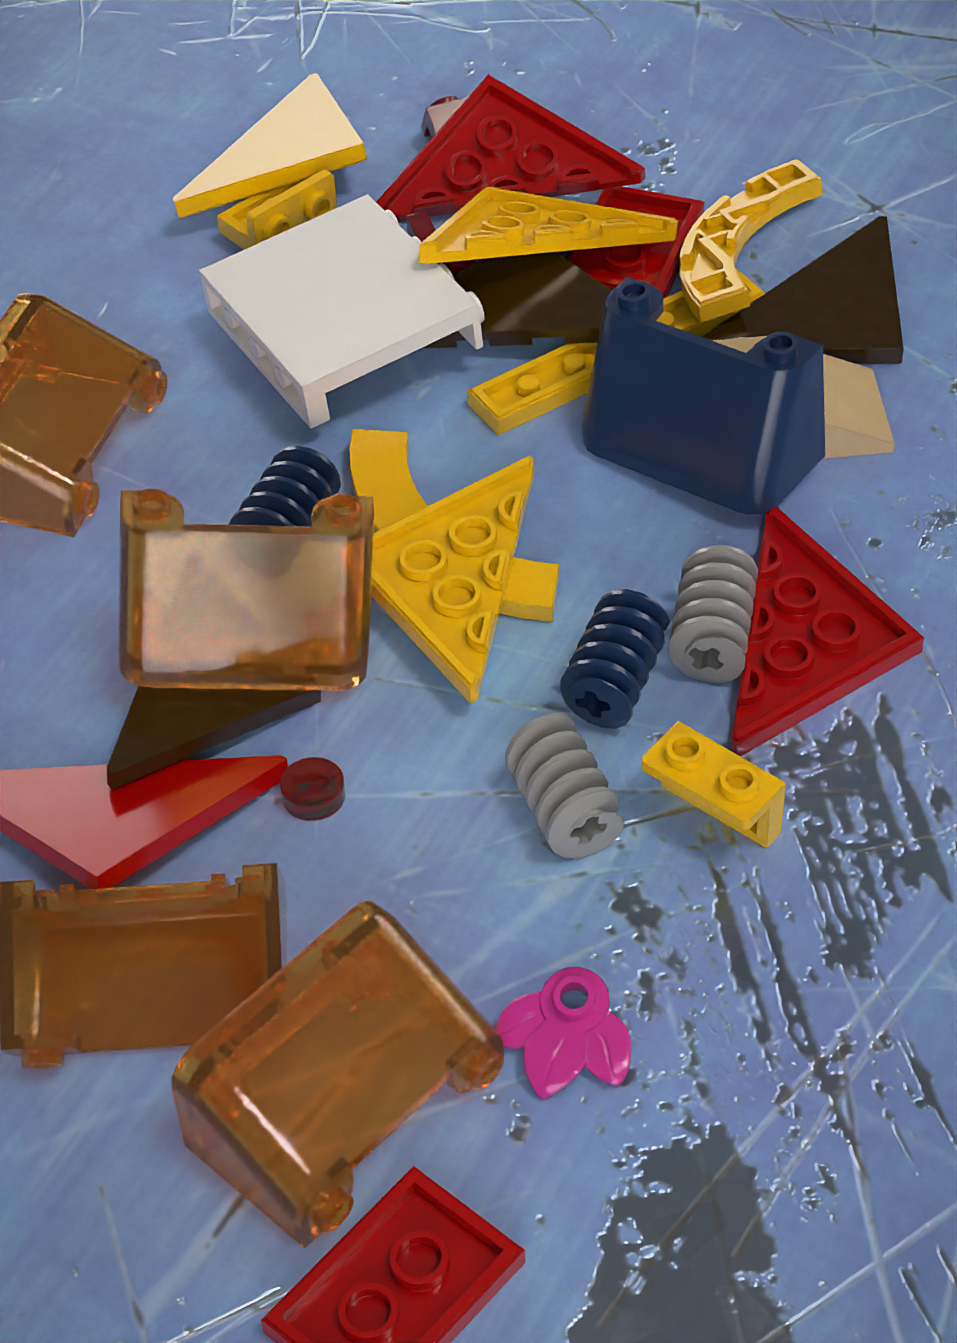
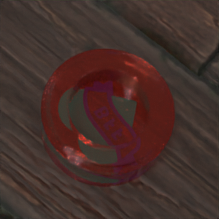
[280,757,346,821]

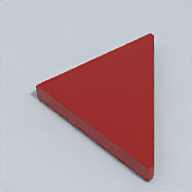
[376,74,646,222]
[730,506,924,757]
[0,755,289,895]

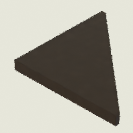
[702,216,904,364]
[422,252,612,348]
[107,552,321,790]

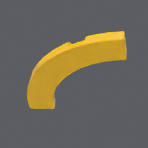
[680,159,823,323]
[349,429,559,622]

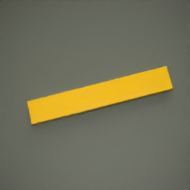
[467,267,765,436]

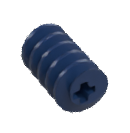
[227,446,341,575]
[560,589,670,729]

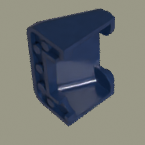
[582,277,825,515]

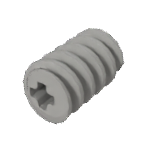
[668,545,758,683]
[505,713,626,859]

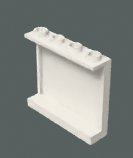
[199,194,485,429]

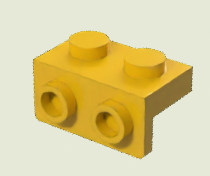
[217,169,337,250]
[641,721,786,848]

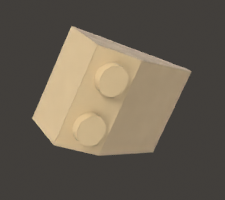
[714,336,895,459]

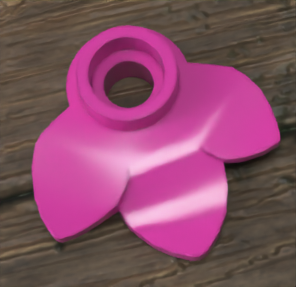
[494,967,631,1100]

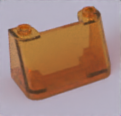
[0,292,168,537]
[119,489,374,691]
[0,863,288,1069]
[171,900,504,1248]

